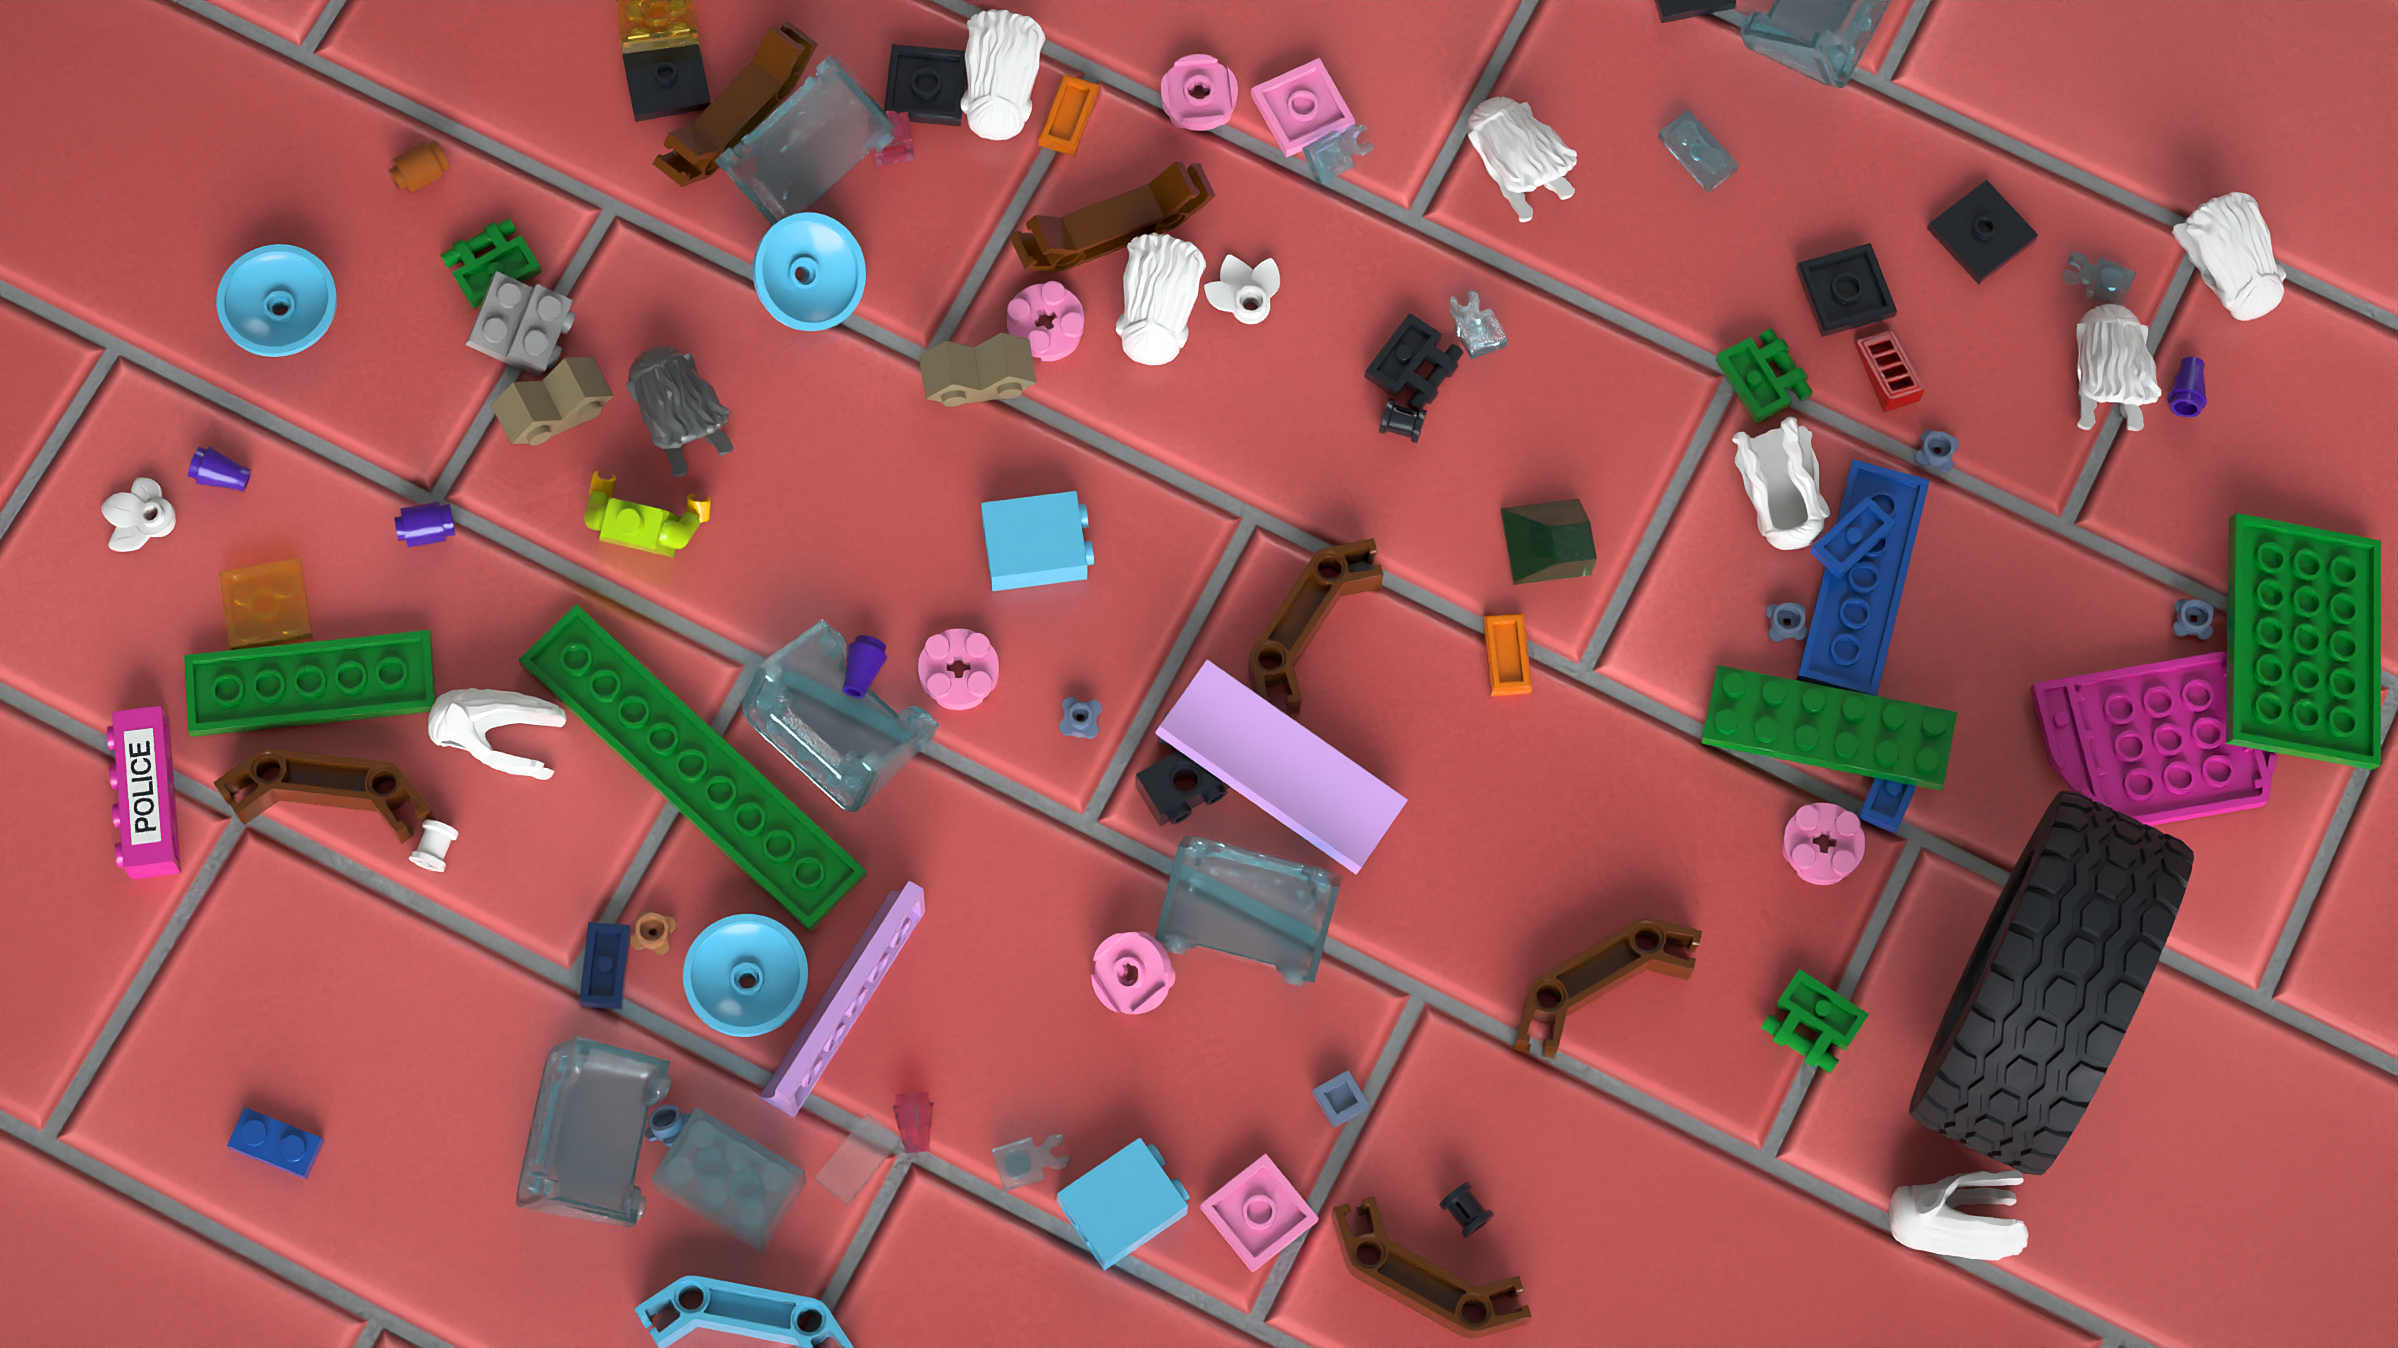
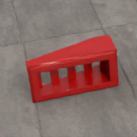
[1855,329,1924,412]

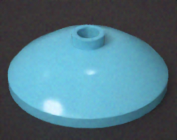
[752,212,866,331]
[216,244,337,357]
[683,914,809,1037]

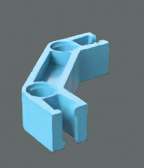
[634,1276,854,1348]

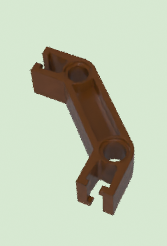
[653,22,818,187]
[1009,161,1215,272]
[1249,538,1383,715]
[213,748,435,844]
[1514,918,1702,1059]
[1331,1196,1532,1339]

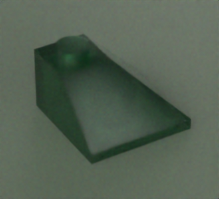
[1500,499,1597,585]

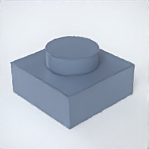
[1312,1070,1370,1129]

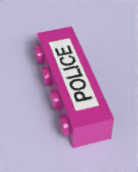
[107,705,181,880]

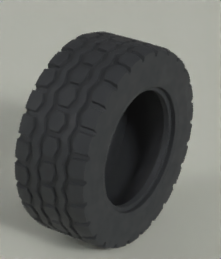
[1909,790,2194,1175]

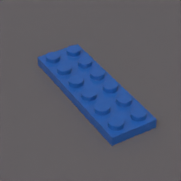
[1796,459,1930,696]

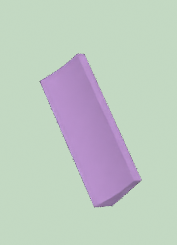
[1155,659,1408,874]
[759,881,925,1118]

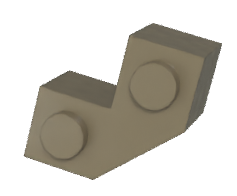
[919,332,1037,407]
[491,357,613,446]

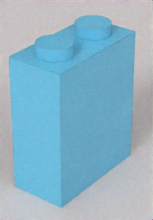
[981,491,1094,591]
[1057,1138,1190,1270]

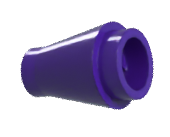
[2167,357,2207,417]
[188,446,252,492]
[842,635,887,698]

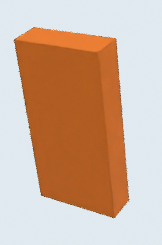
[1038,74,1100,157]
[1483,613,1532,696]

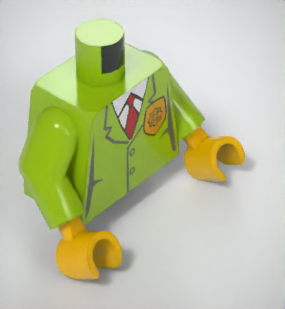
[584,471,711,558]

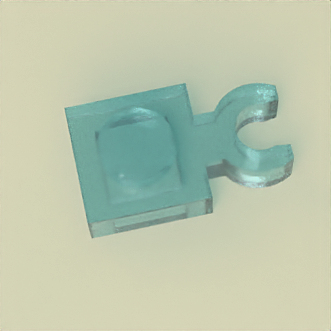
[1302,124,1374,184]
[2061,252,2136,306]
[1449,290,1507,359]
[991,1134,1070,1192]

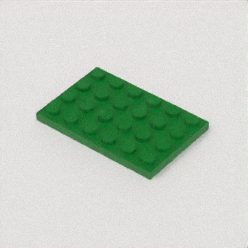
[2226,513,2381,770]

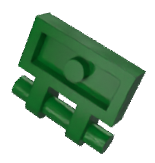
[440,218,542,309]
[1715,328,1813,424]
[1761,969,1869,1074]

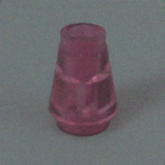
[892,1092,934,1154]

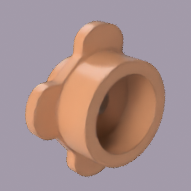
[630,910,676,955]

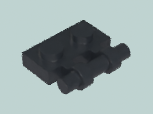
[1364,313,1464,411]

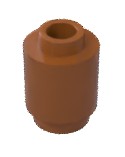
[388,141,450,194]

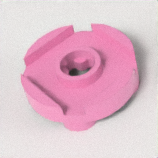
[1160,54,1238,131]
[1007,281,1085,361]
[918,629,999,710]
[1782,803,1865,885]
[1091,931,1175,1015]

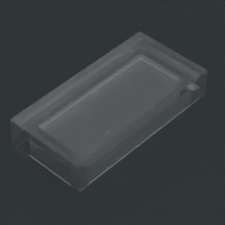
[815,1113,901,1206]

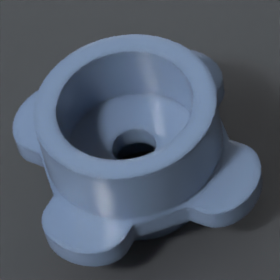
[1915,430,1959,472]
[2173,599,2214,640]
[1766,602,1808,642]
[1059,697,1102,739]
[645,1105,694,1147]

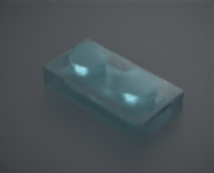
[1658,110,1739,193]

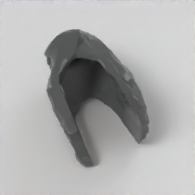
[626,346,733,477]

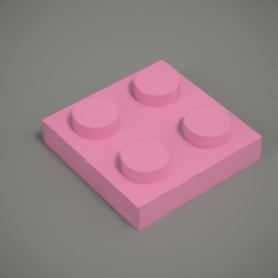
[1251,58,1355,158]
[1200,1153,1319,1273]

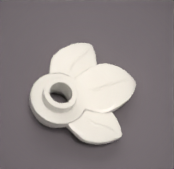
[1204,255,1280,324]
[101,477,176,552]

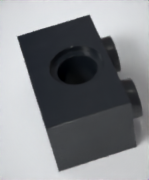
[1135,751,1230,826]

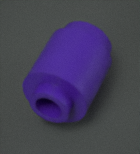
[394,502,455,548]

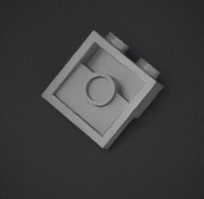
[465,271,575,377]

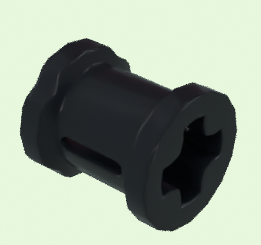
[1379,399,1427,443]
[1439,1182,1494,1238]

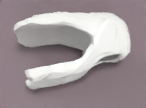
[961,9,1046,140]
[1467,96,1577,222]
[2172,191,2286,321]
[1116,233,1206,365]
[2076,304,2161,431]
[1732,416,1830,550]
[428,688,567,780]
[1888,1170,2029,1260]

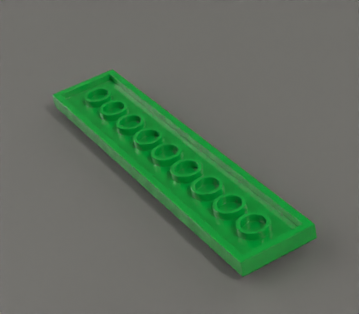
[518,604,867,933]

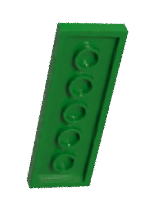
[184,630,436,737]
[1702,665,1957,791]

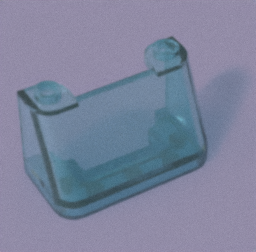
[1740,0,1891,88]
[715,55,896,225]
[742,619,940,812]
[1155,835,1342,986]
[516,1036,671,1227]

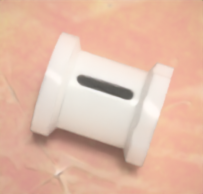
[409,819,459,872]

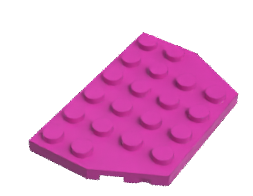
[2030,651,2278,826]

